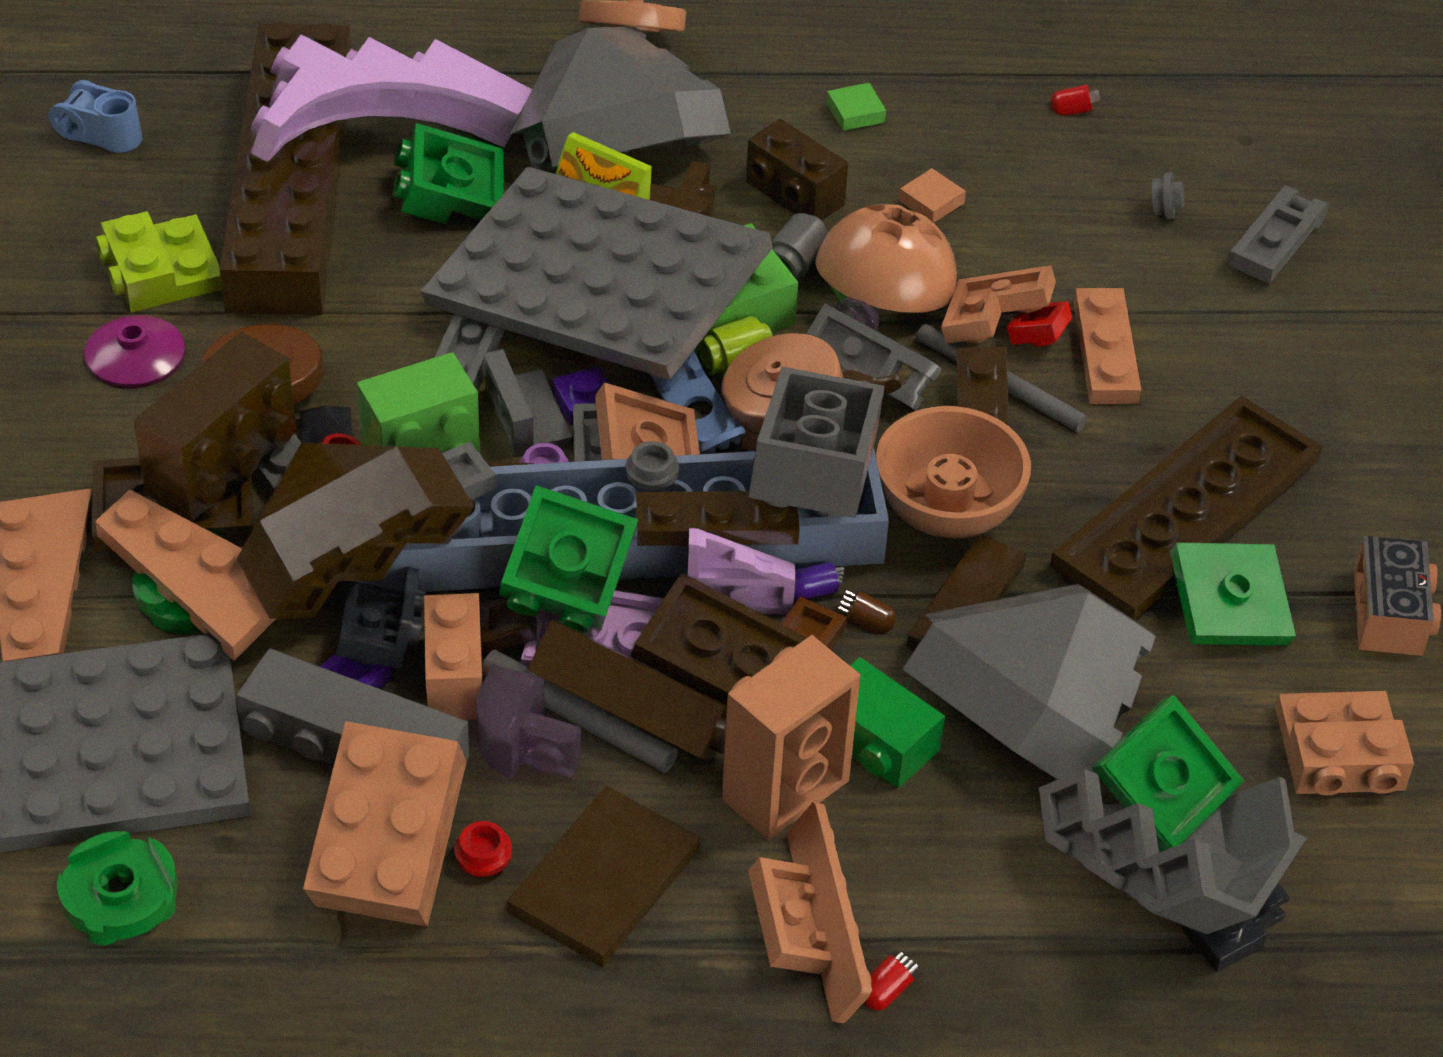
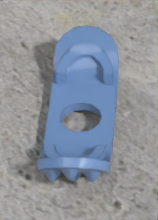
[650,350,746,454]

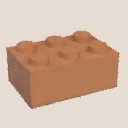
[722,635,860,841]
[303,721,467,927]

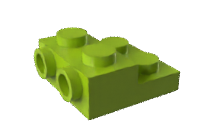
[95,211,222,313]

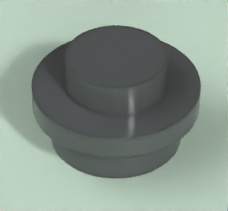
[1152,172,1184,219]
[626,441,679,490]

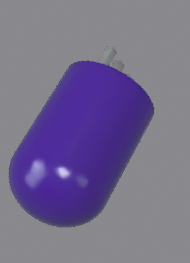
[794,562,844,599]

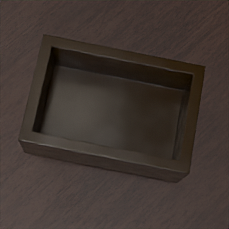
[133,331,296,521]

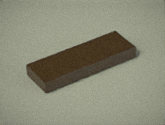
[907,534,1027,651]

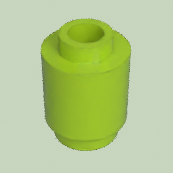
[697,316,773,377]

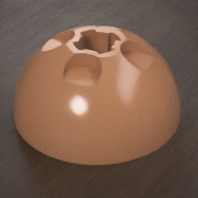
[815,204,957,313]
[876,406,1031,539]

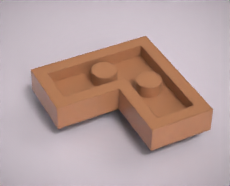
[941,265,1056,344]

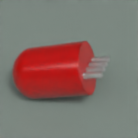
[1050,84,1100,115]
[863,952,919,1010]

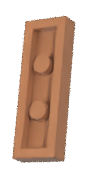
[1073,288,1141,404]

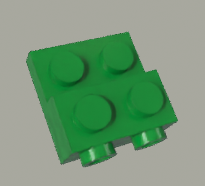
[393,123,504,224]
[499,485,639,634]

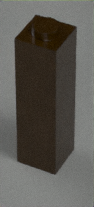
[527,620,727,761]

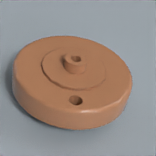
[578,0,686,32]
[721,333,843,433]

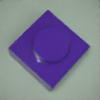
[553,366,609,426]

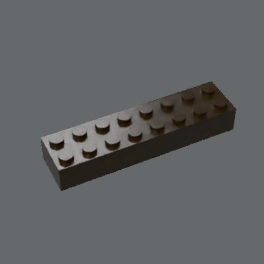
[220,22,351,315]

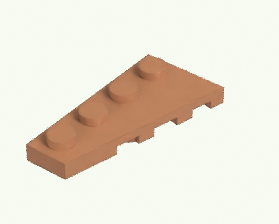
[0,488,93,662]
[95,489,275,661]

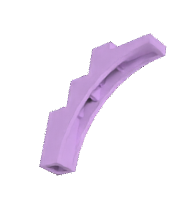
[250,35,532,162]

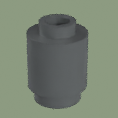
[772,213,828,279]

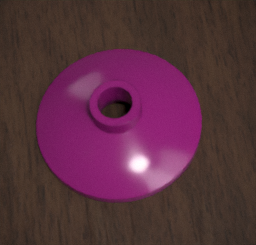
[84,315,185,388]

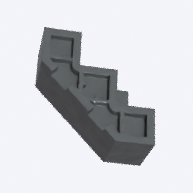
[510,26,731,173]
[903,584,1156,779]
[1039,769,1307,934]

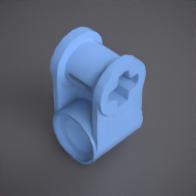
[48,80,143,153]

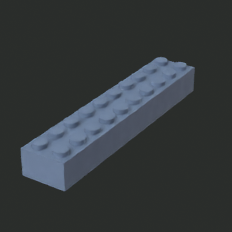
[356,448,889,592]

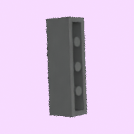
[236,648,469,765]

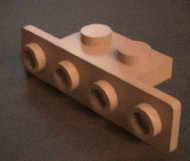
[748,802,872,1023]

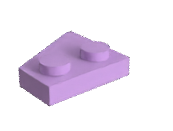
[688,528,795,615]

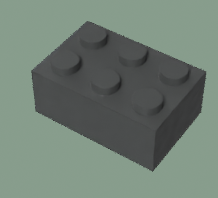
[749,367,885,518]

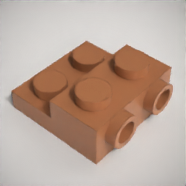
[1275,691,1414,795]

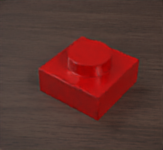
[1007,301,1072,347]

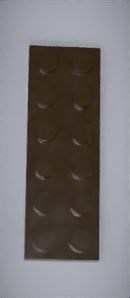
[1050,395,1323,620]

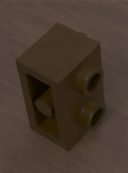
[746,118,849,221]

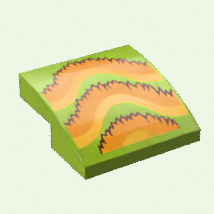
[556,132,652,200]

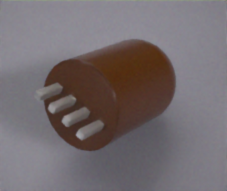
[838,590,896,634]

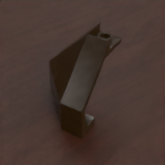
[237,443,474,619]

